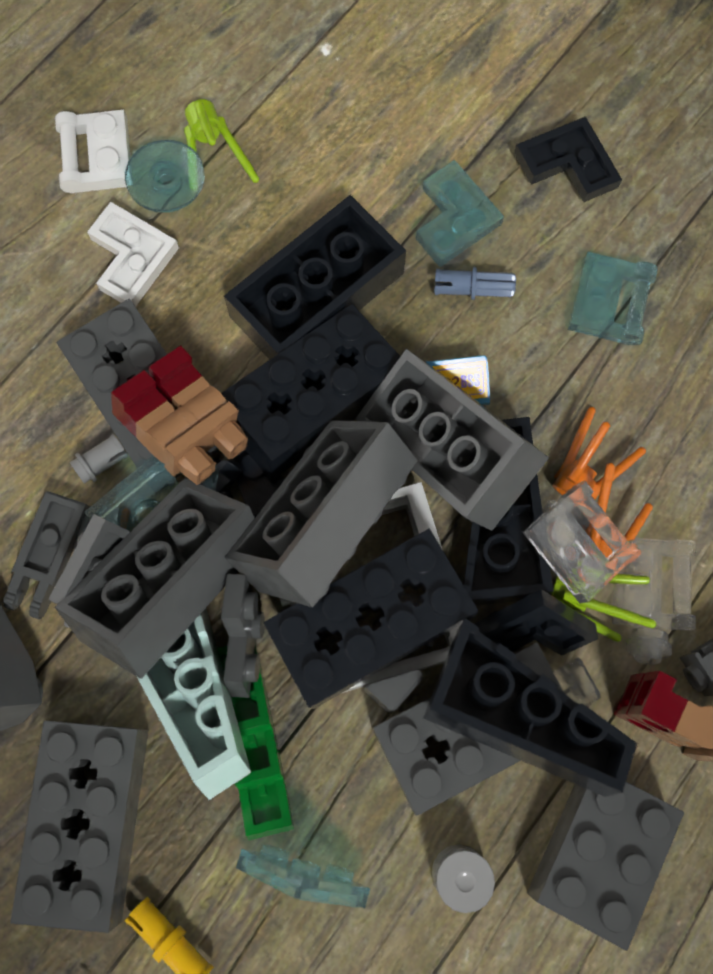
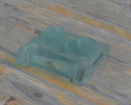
[568,252,658,345]

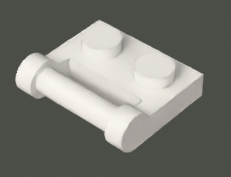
[55,109,133,193]

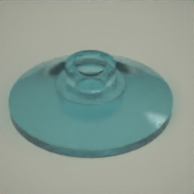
[125,140,205,213]

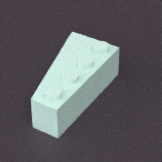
[137,608,251,800]

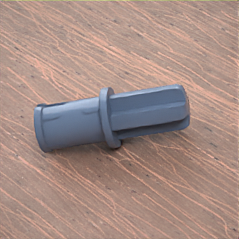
[435,267,516,300]

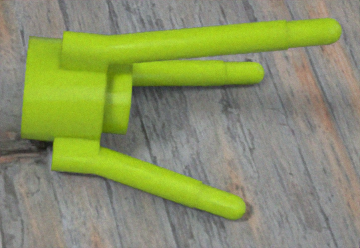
[184,99,259,192]
[551,568,656,642]

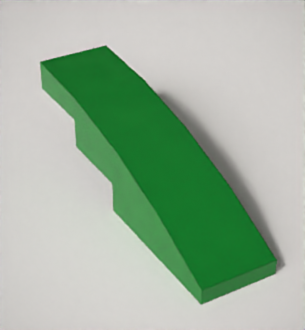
[217,644,294,841]

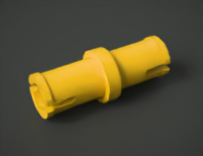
[125,897,214,974]

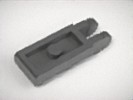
[3,491,91,619]

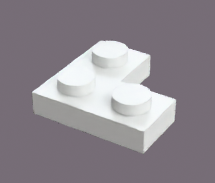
[87,202,179,307]

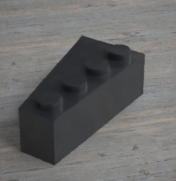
[464,416,553,605]
[423,618,637,797]

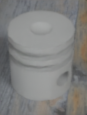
[432,844,495,913]

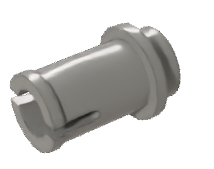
[69,434,128,484]

